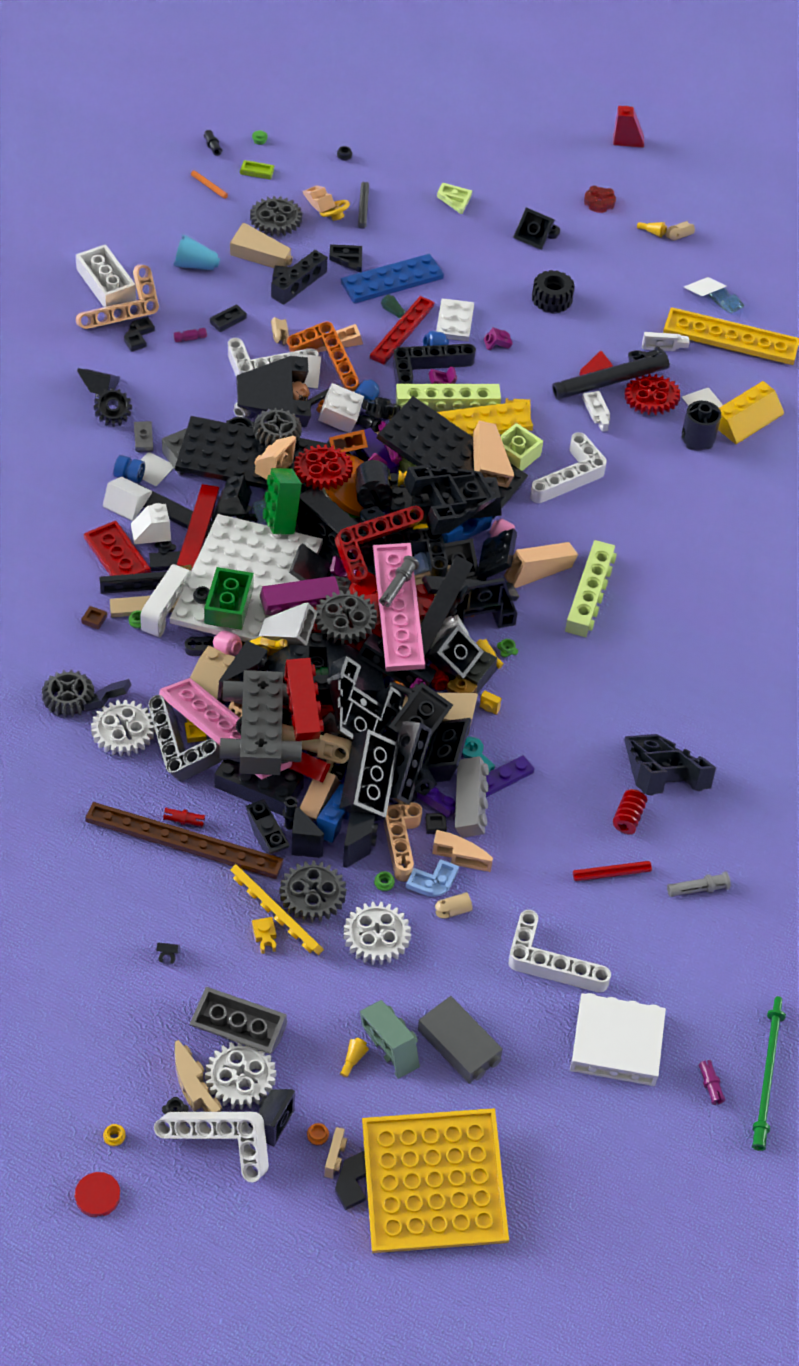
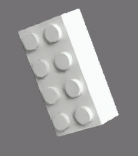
[76,244,136,307]

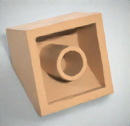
[255,436,296,479]

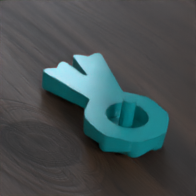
[462,737,495,772]

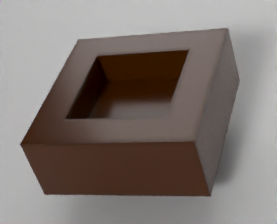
[81,606,107,630]

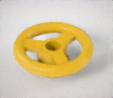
[320,200,350,221]

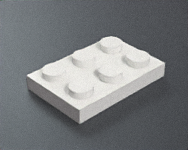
[436,298,474,342]

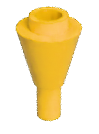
[637,222,667,238]
[476,639,504,669]
[340,1038,369,1078]

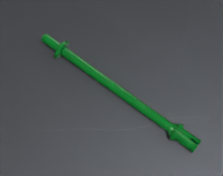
[752,996,786,1151]

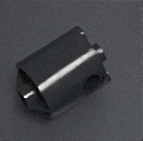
[681,400,721,450]
[354,460,393,510]

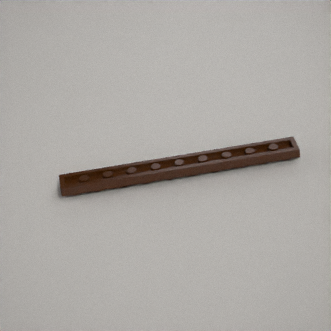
[85,802,284,879]

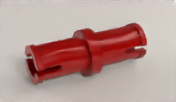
[163,807,205,828]

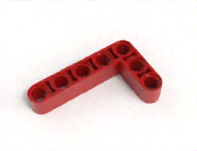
[335,506,424,584]

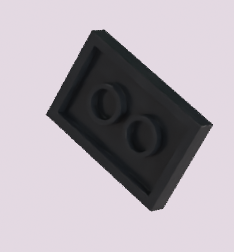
[477,528,517,580]

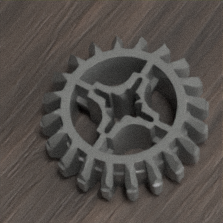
[253,408,302,448]
[42,669,95,718]

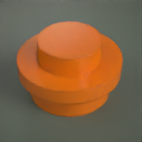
[307,1123,329,1145]

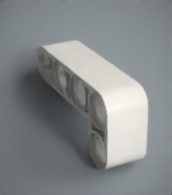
[140,564,191,638]

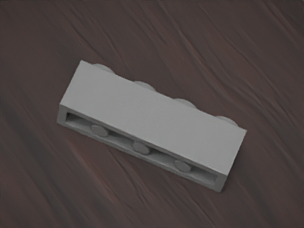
[455,756,489,838]

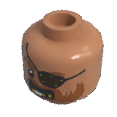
[292,381,310,401]

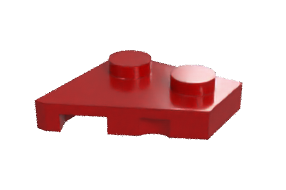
[579,351,613,375]

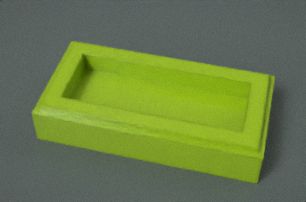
[240,160,275,180]

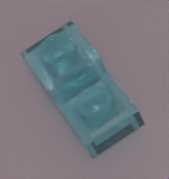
[709,287,745,314]

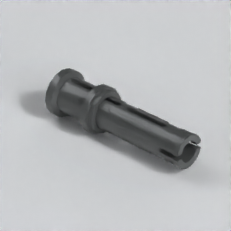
[379,556,419,607]

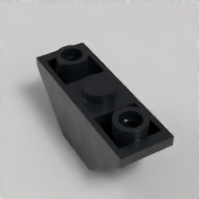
[246,799,290,854]

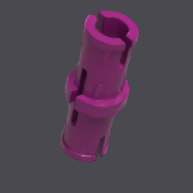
[698,1060,726,1105]

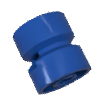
[113,455,146,484]

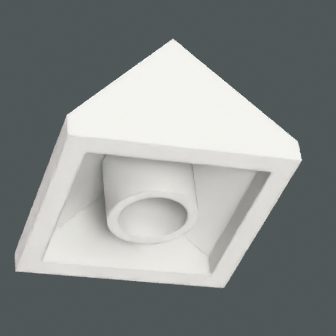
[103,477,152,521]

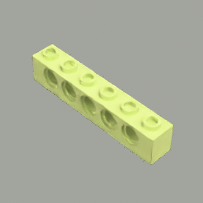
[396,384,501,411]
[565,540,617,637]

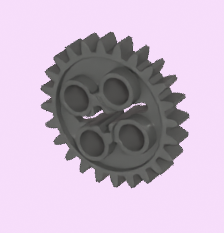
[250,196,302,237]
[315,590,377,644]
[279,860,347,923]

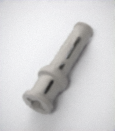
[667,872,731,897]

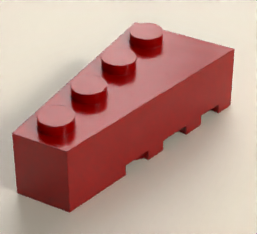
[284,658,324,741]

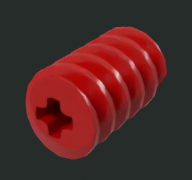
[613,789,648,835]

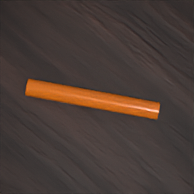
[191,170,228,199]

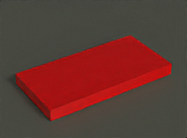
[83,520,151,576]

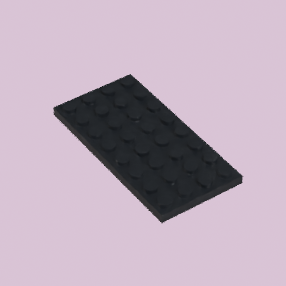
[376,396,528,519]
[175,416,330,494]

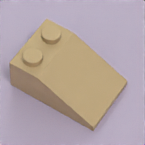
[190,645,235,699]

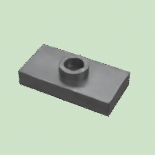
[134,421,153,452]

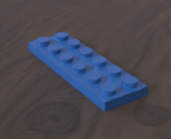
[341,253,444,304]

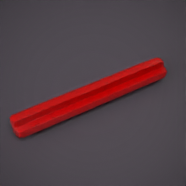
[573,861,652,881]

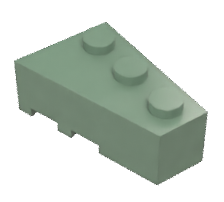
[360,1000,420,1079]

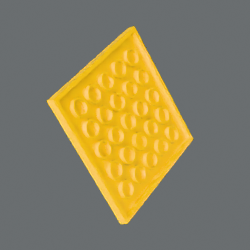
[362,1108,509,1253]

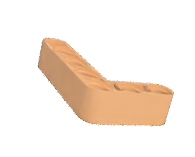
[76,264,159,329]

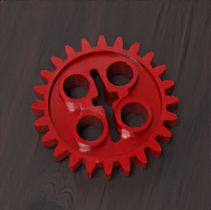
[625,374,680,416]
[294,444,353,490]

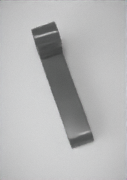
[148,695,223,781]

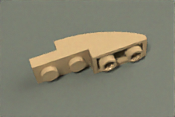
[175,1040,222,1112]

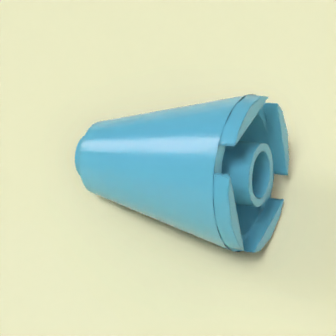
[173,234,220,270]

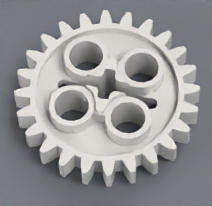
[91,700,155,757]
[343,902,411,965]
[205,1042,276,1110]

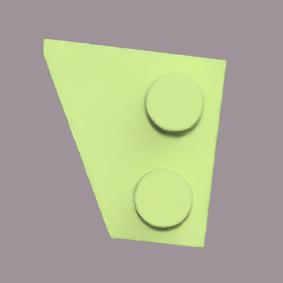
[437,182,472,214]

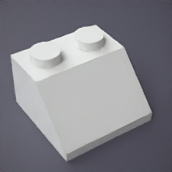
[131,503,171,544]

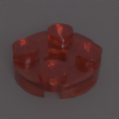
[584,185,616,213]

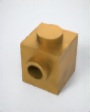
[446,677,478,694]

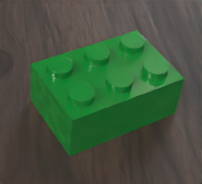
[263,468,302,534]
[204,567,254,630]

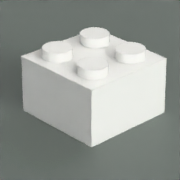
[318,383,364,433]

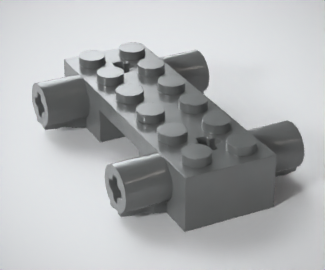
[220,670,302,775]

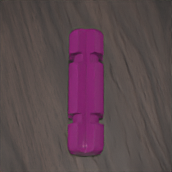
[174,328,207,342]

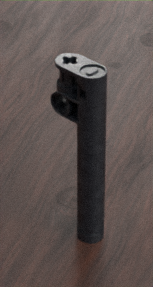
[552,346,670,400]

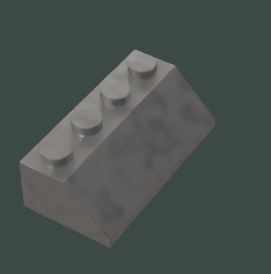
[189,987,287,1054]

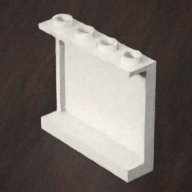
[570,993,666,1086]

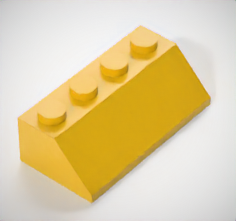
[718,381,784,444]

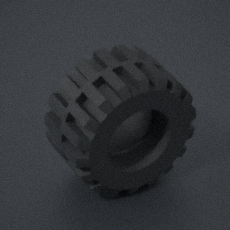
[532,270,575,313]

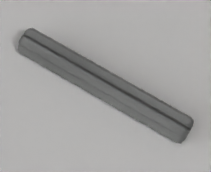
[358,181,369,228]

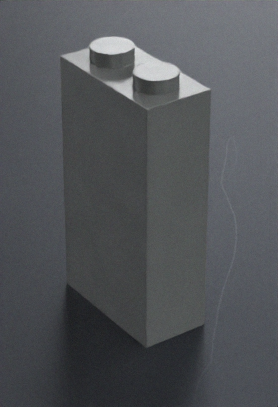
[418,996,503,1084]

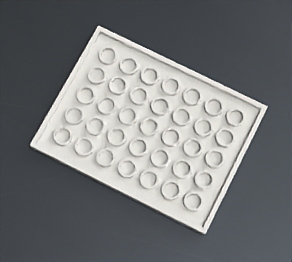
[170,514,323,642]

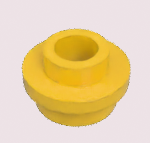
[103,1124,126,1146]

